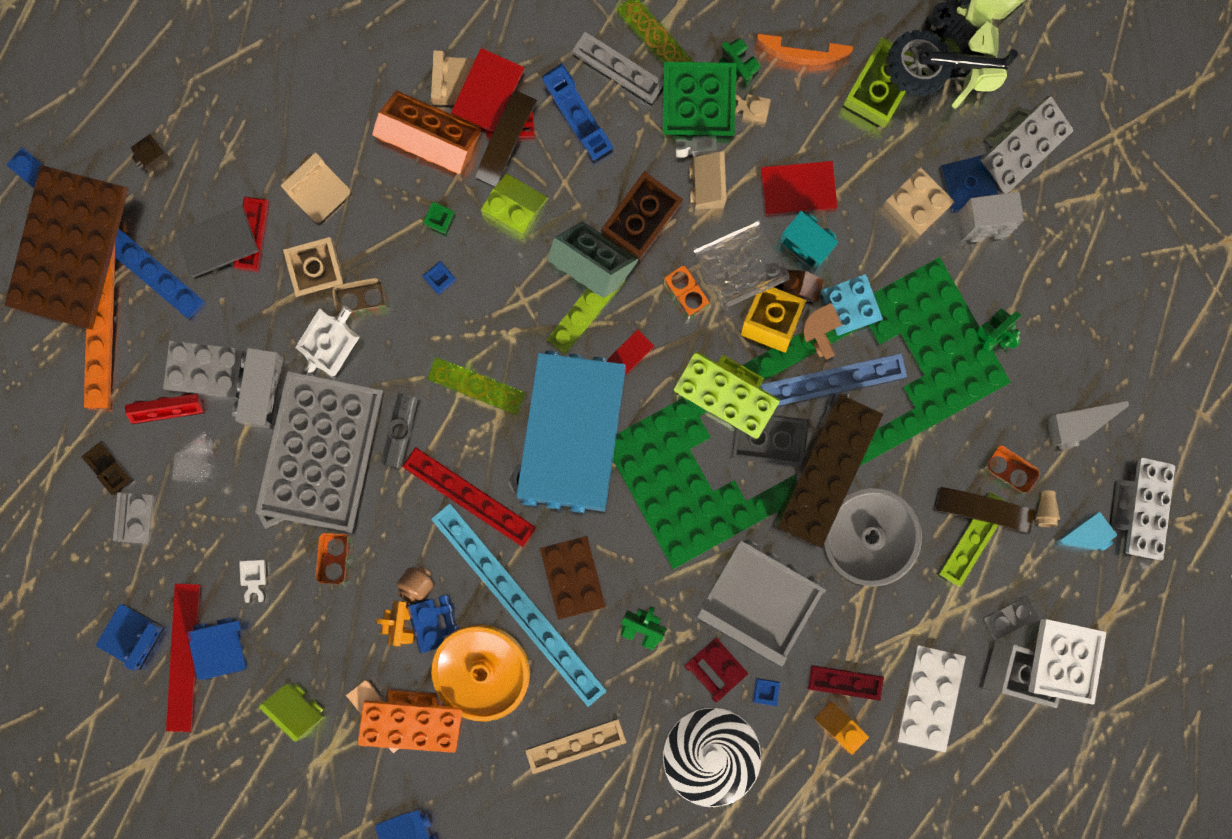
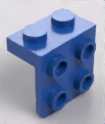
[187,617,245,680]
[375,807,436,839]

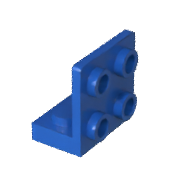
[96,604,163,671]

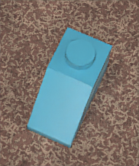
[1056,512,1117,551]

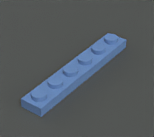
[760,353,907,406]

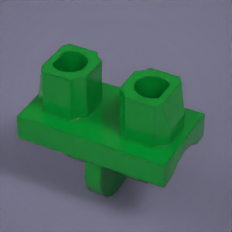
[718,38,761,84]
[977,308,1022,352]
[621,606,667,650]

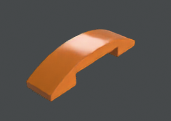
[756,34,853,65]

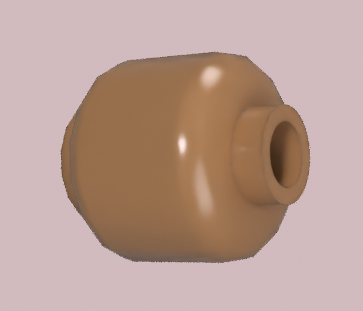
[397,566,433,604]

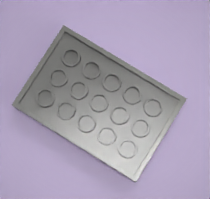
[255,371,383,533]

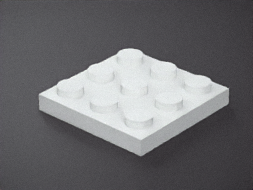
[1028,619,1106,704]

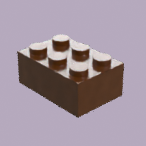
[601,171,683,262]
[540,536,606,620]

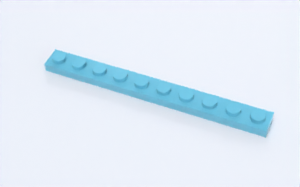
[431,504,607,707]

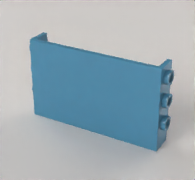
[517,350,626,513]

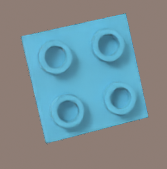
[821,274,883,336]

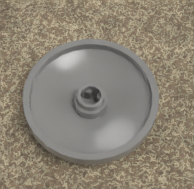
[824,488,922,587]

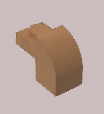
[804,303,843,360]

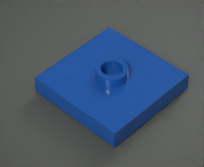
[940,154,998,213]

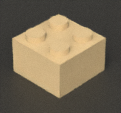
[883,168,955,240]

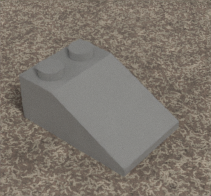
[1046,401,1129,450]
[983,641,1060,708]

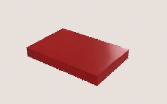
[451,48,525,133]
[761,161,838,216]

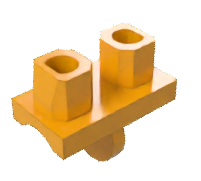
[375,601,414,646]

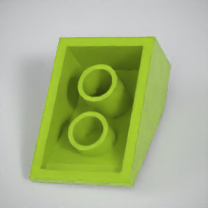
[259,683,325,742]

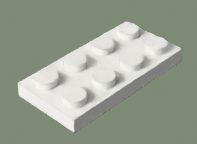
[897,645,966,752]

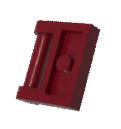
[684,637,749,703]

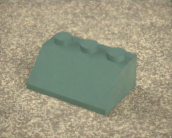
[547,221,639,298]

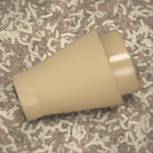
[1036,490,1060,527]

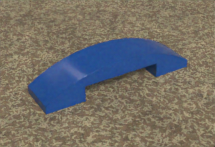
[542,66,614,161]

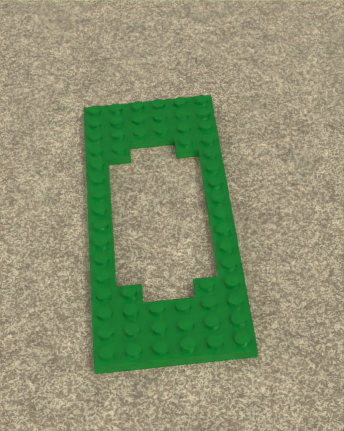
[613,257,1011,569]

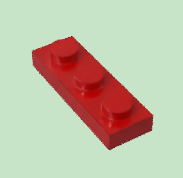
[125,393,203,424]

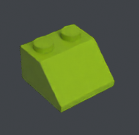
[481,173,548,239]

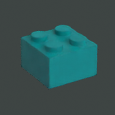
[779,211,838,272]

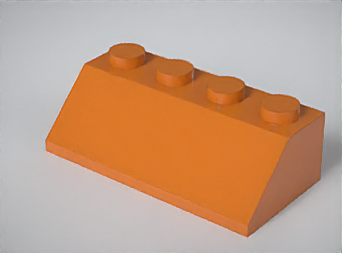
[372,90,483,174]

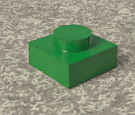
[423,201,455,234]

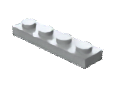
[572,32,664,104]

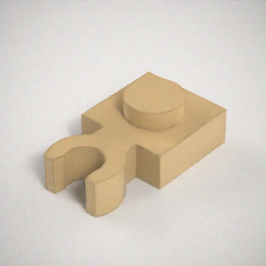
[736,94,771,124]

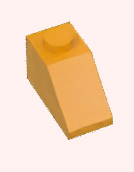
[814,701,869,755]

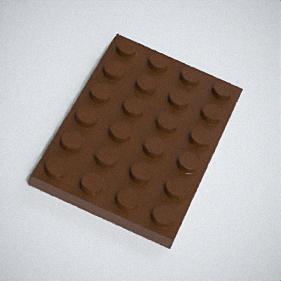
[4,165,129,330]

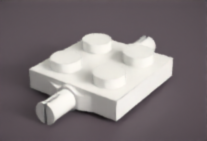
[295,306,360,376]

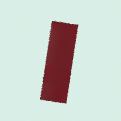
[807,665,884,701]

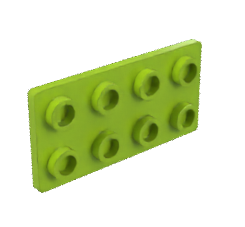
[674,352,780,439]

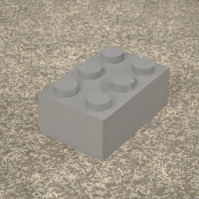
[959,192,1024,242]
[163,341,247,400]
[233,348,284,429]

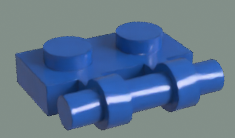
[407,594,459,653]

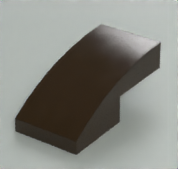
[81,441,131,495]

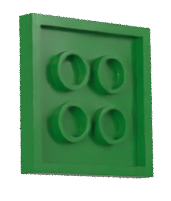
[663,61,737,136]

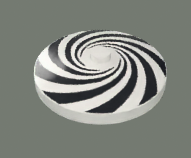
[663,707,761,807]

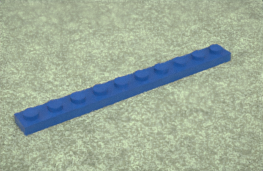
[6,147,205,320]

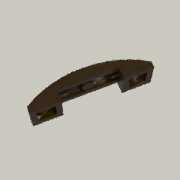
[475,90,538,186]
[935,487,1035,534]

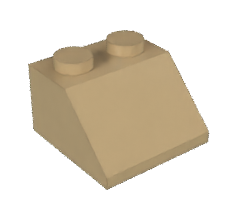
[689,151,726,209]
[283,237,343,297]

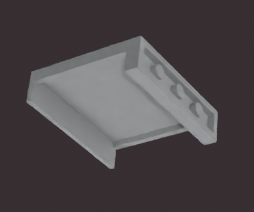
[696,539,826,666]

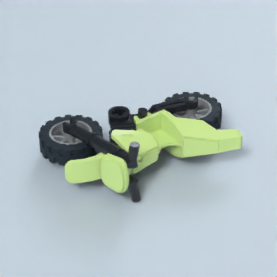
[885,0,1025,109]

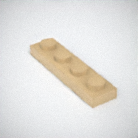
[525,719,626,774]

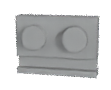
[113,492,154,544]

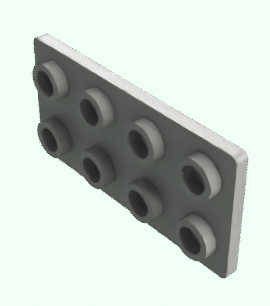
[980,96,1073,194]
[1111,457,1175,560]

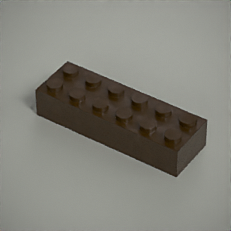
[773,393,883,548]

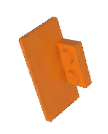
[358,690,462,753]

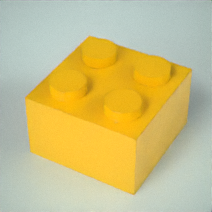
[741,283,806,353]

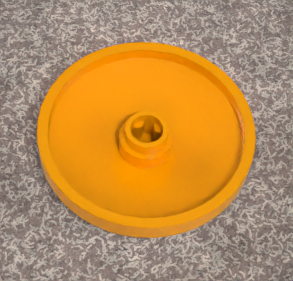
[431,624,530,721]

